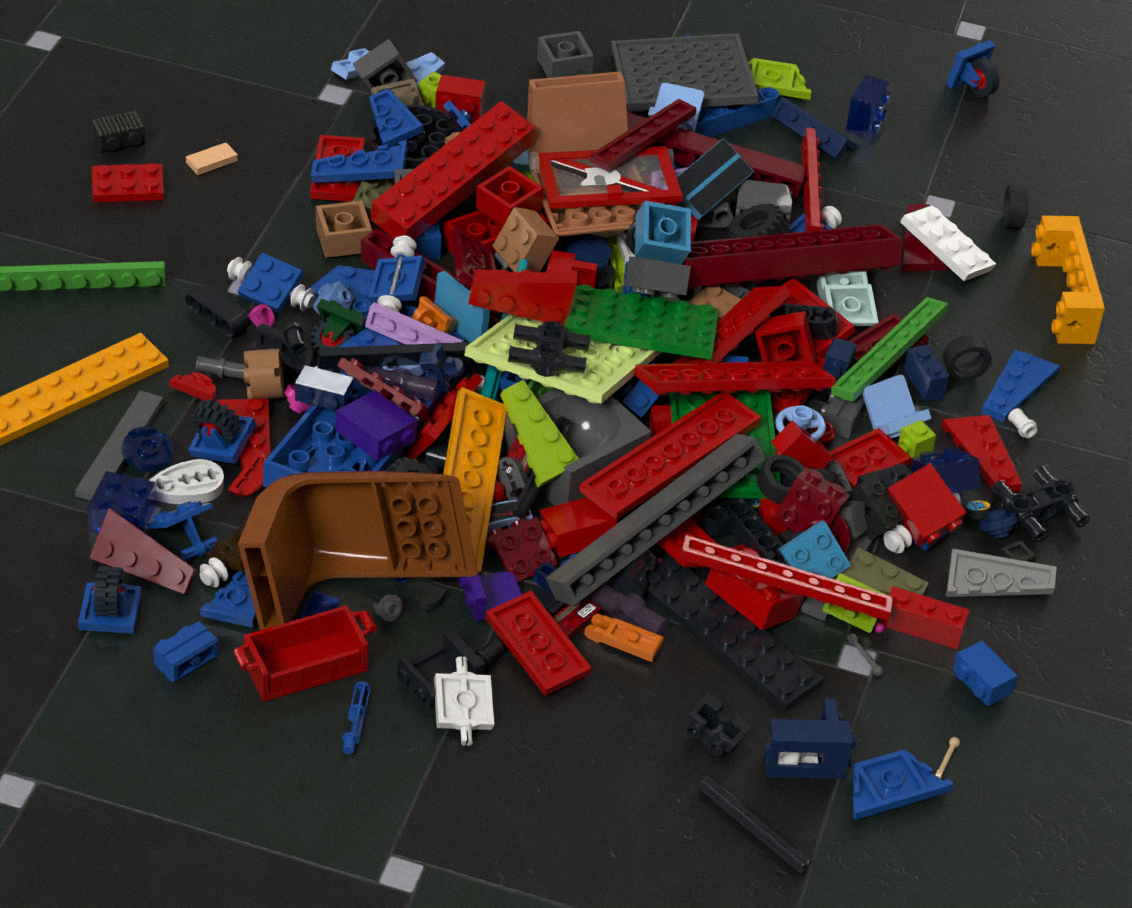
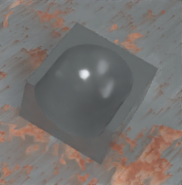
[503,388,651,506]

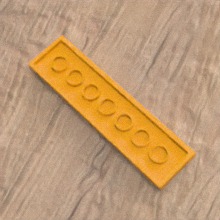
[0,333,169,446]
[443,387,507,575]

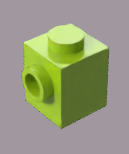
[418,71,441,108]
[898,420,936,465]

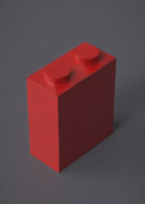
[887,463,966,547]
[539,497,617,557]

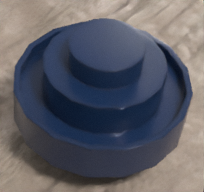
[978,508,1018,538]

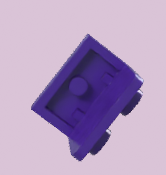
[458,571,522,621]

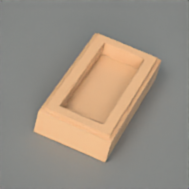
[186,143,238,175]

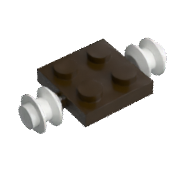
[200,526,245,587]

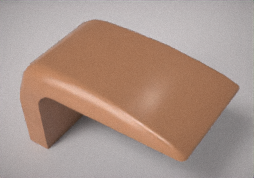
[527,72,642,237]

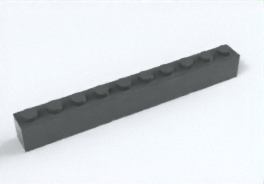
[546,434,765,606]

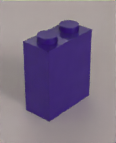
[335,390,417,461]

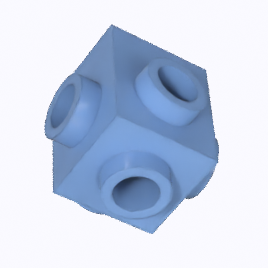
[313,281,355,315]

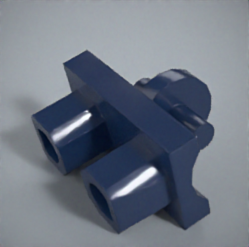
[419,344,464,392]

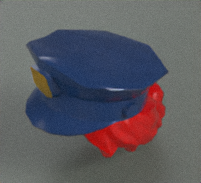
[566,234,612,268]

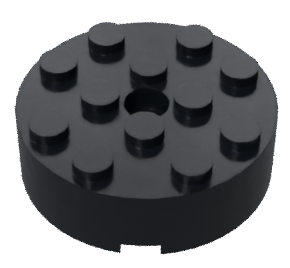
[370,105,461,169]

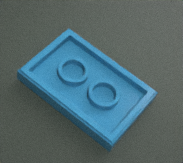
[435,271,490,343]

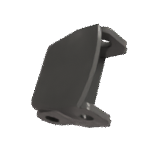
[735,180,792,226]

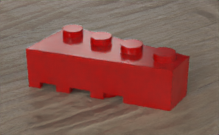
[468,270,578,325]

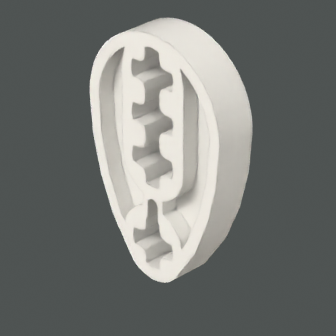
[148,459,224,504]

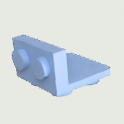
[648,83,704,132]
[862,375,932,438]

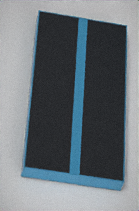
[677,138,754,220]

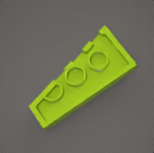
[500,380,579,488]

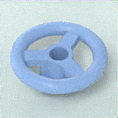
[775,406,826,440]

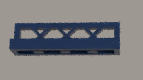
[771,97,858,160]

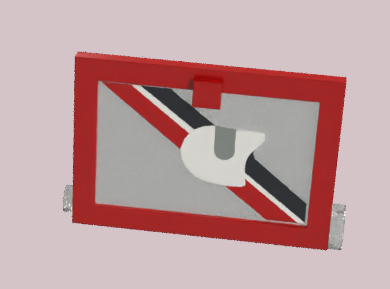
[529,146,683,209]

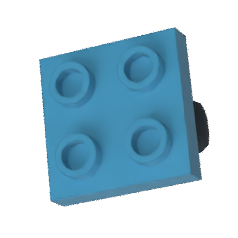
[778,520,851,579]

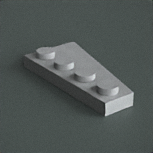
[946,549,1057,597]

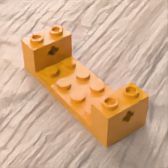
[1031,215,1105,344]

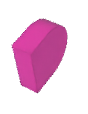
[248,304,274,327]

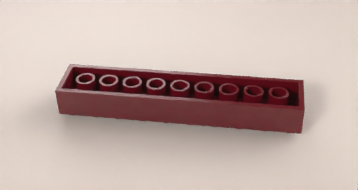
[681,224,903,289]

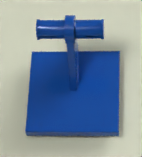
[146,500,218,561]

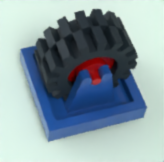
[188,399,256,464]
[78,566,142,634]

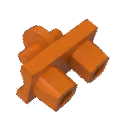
[412,296,457,333]

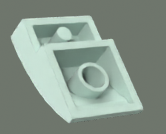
[816,271,879,326]

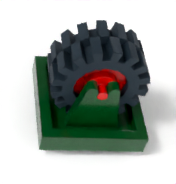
[310,298,367,358]

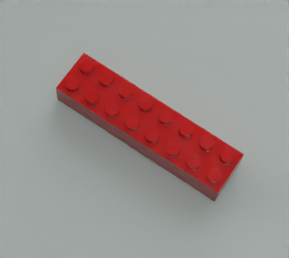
[371,101,536,240]

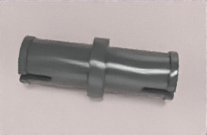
[196,356,248,380]

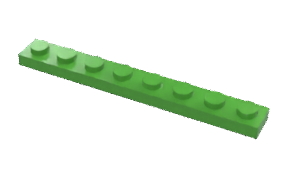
[0,261,165,291]
[831,297,948,402]

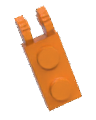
[584,613,664,662]

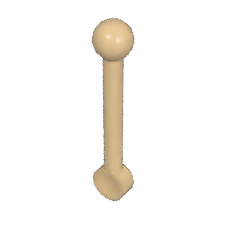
[935,737,960,779]

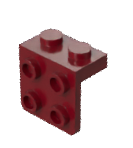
[775,467,850,532]
[485,517,557,582]

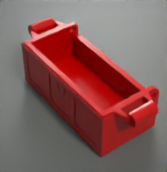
[233,605,377,702]

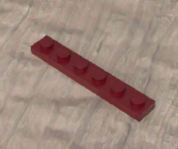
[590,99,696,171]

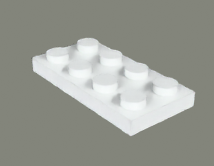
[901,205,996,281]

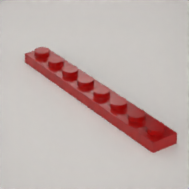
[802,127,824,231]
[680,535,893,621]

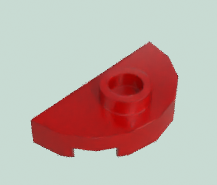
[169,372,216,403]
[228,450,267,496]

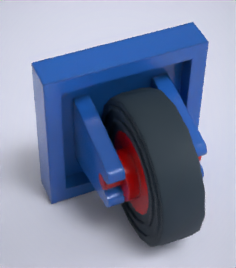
[946,40,1000,97]

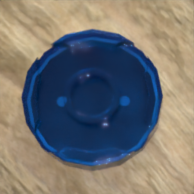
[121,427,174,472]

